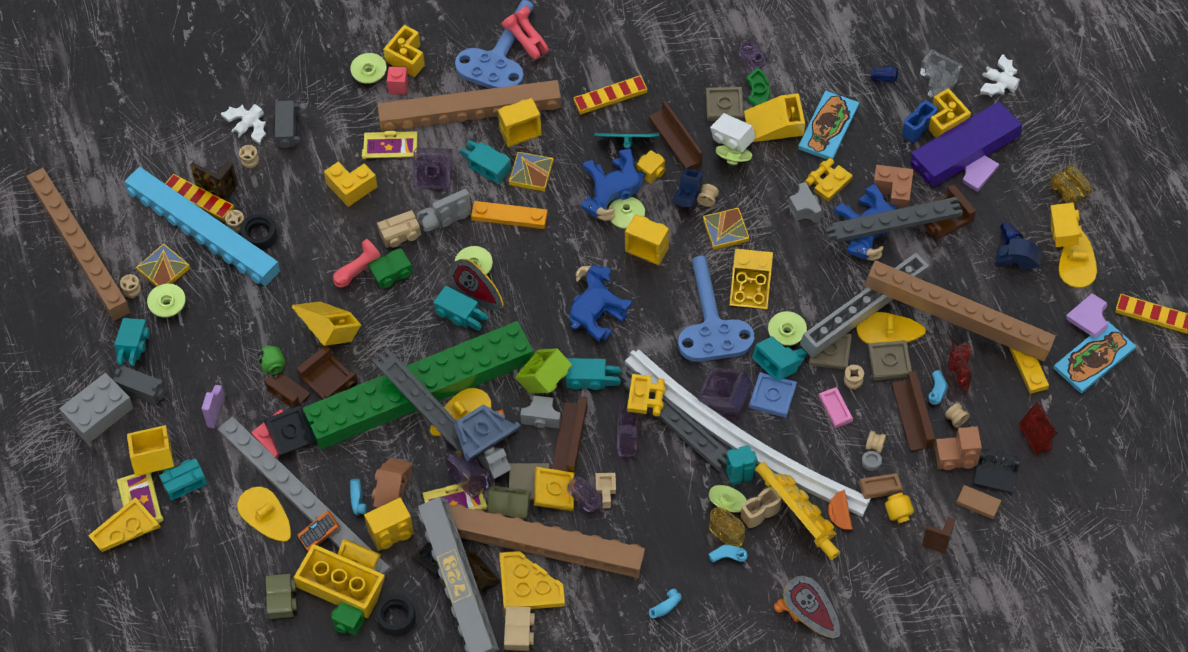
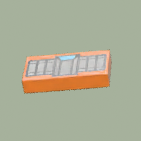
[297,511,340,551]

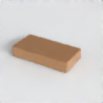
[858,473,903,499]
[956,485,1001,519]

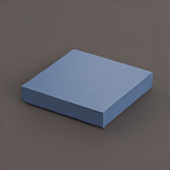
[749,372,797,418]

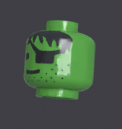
[258,345,286,375]

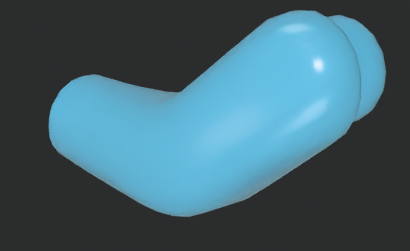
[928,370,948,405]
[350,479,367,516]
[708,544,748,563]
[649,589,682,618]

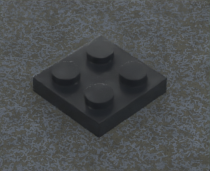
[264,406,316,456]

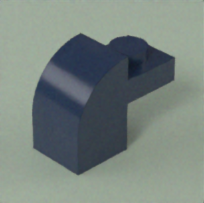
[673,168,703,208]
[996,238,1042,270]

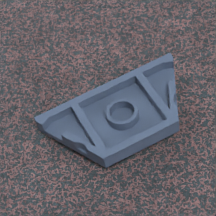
[454,404,521,462]

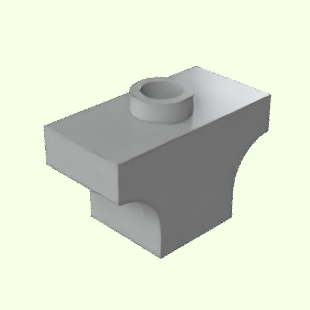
[788,182,822,223]
[520,395,561,429]
[478,446,511,479]

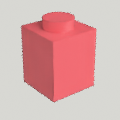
[387,67,408,95]

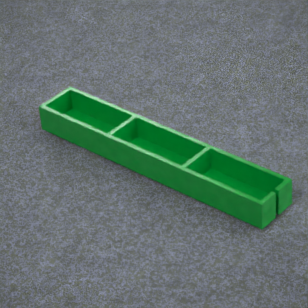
[303,321,534,450]

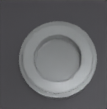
[862,451,882,471]

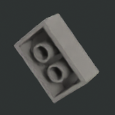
[59,373,134,444]

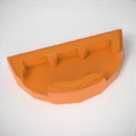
[828,490,853,529]

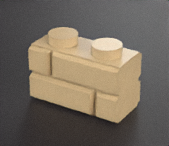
[377,210,421,248]

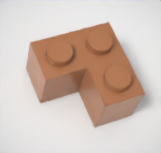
[874,165,913,209]
[934,427,982,470]
[372,458,413,508]

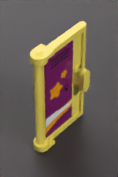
[362,131,418,159]
[117,472,163,523]
[423,479,488,510]

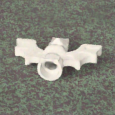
[980,55,1020,97]
[221,104,266,145]

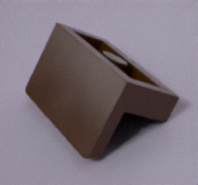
[264,373,310,409]
[922,517,955,554]

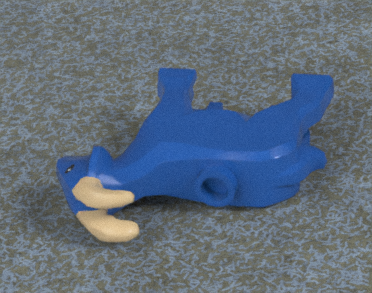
[581,148,645,221]
[834,183,898,261]
[569,265,633,342]

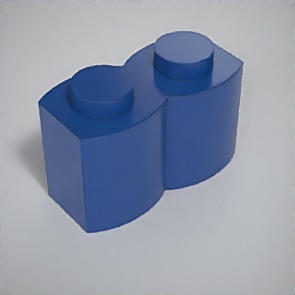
[902,101,937,143]

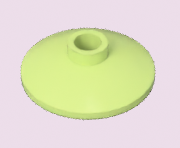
[350,53,387,83]
[716,145,752,165]
[608,197,645,229]
[455,246,493,275]
[147,284,186,317]
[768,311,807,346]
[709,485,747,512]

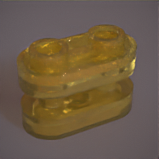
[1050,164,1092,203]
[709,507,745,547]

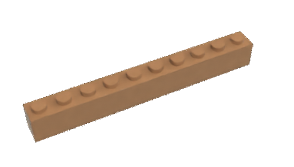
[377,80,561,132]
[27,168,130,321]
[864,260,1056,361]
[449,504,645,578]

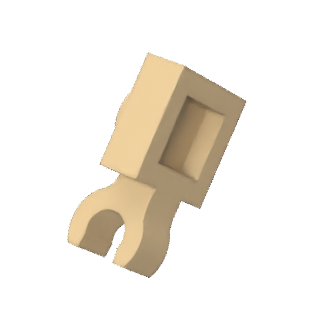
[595,473,616,508]

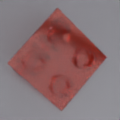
[948,342,973,393]
[1019,401,1057,456]

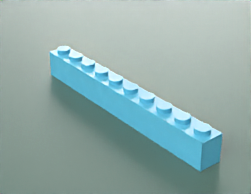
[124,166,280,286]

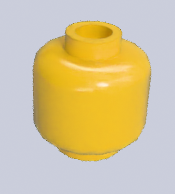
[885,493,914,524]

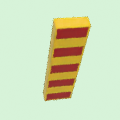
[573,75,647,115]
[165,174,234,222]
[1115,294,1188,334]

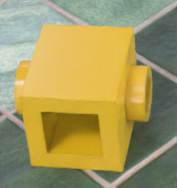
[636,150,665,184]

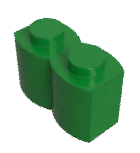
[368,248,413,289]

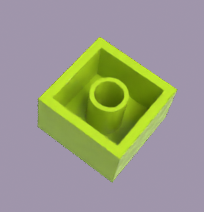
[515,348,572,394]

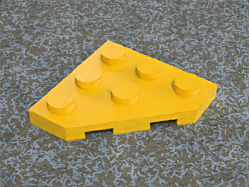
[499,551,565,612]

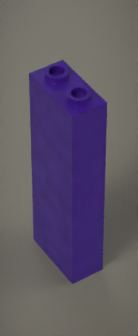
[910,101,1022,188]

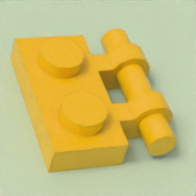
[805,158,853,202]
[627,374,666,416]

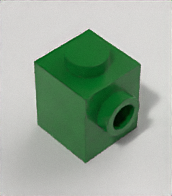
[331,602,365,636]

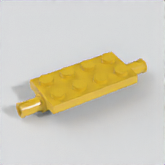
[755,462,840,560]

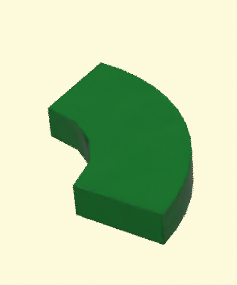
[746,67,770,107]

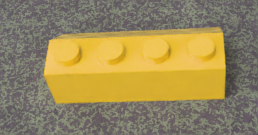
[293,544,385,619]

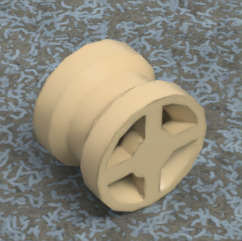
[239,145,259,168]
[697,184,719,207]
[225,210,244,233]
[120,274,141,298]
[844,365,864,389]
[945,403,970,428]
[865,430,886,454]

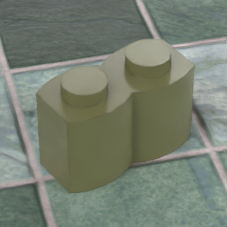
[487,486,531,519]
[266,574,297,619]

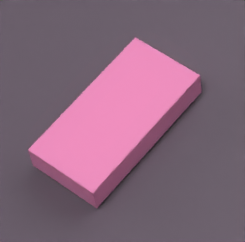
[819,387,853,428]

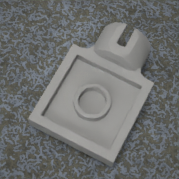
[417,188,471,232]

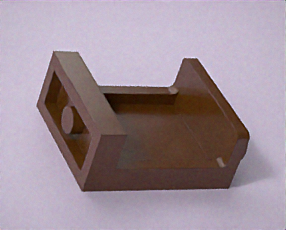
[918,184,976,241]
[296,346,358,400]

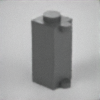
[275,100,300,148]
[113,365,166,406]

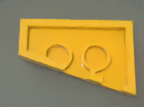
[88,497,161,552]

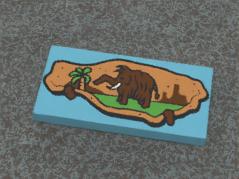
[798,91,859,159]
[1053,321,1136,394]

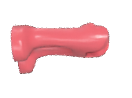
[501,6,549,60]
[333,238,381,288]

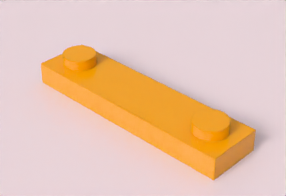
[471,201,548,229]

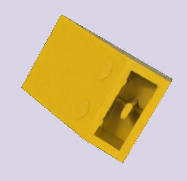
[744,93,805,142]
[729,249,773,309]
[292,302,361,346]

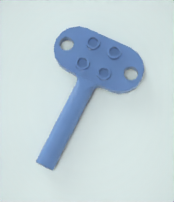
[455,0,534,89]
[678,256,754,362]

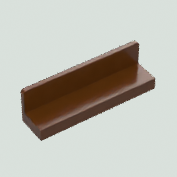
[649,101,702,170]
[892,371,935,451]
[552,396,588,475]

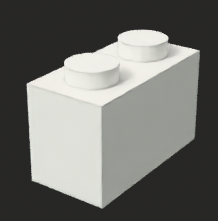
[710,113,755,152]

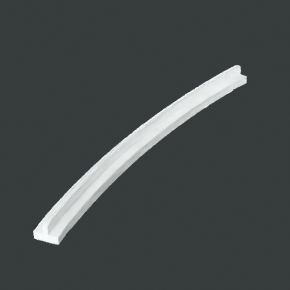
[625,350,871,517]

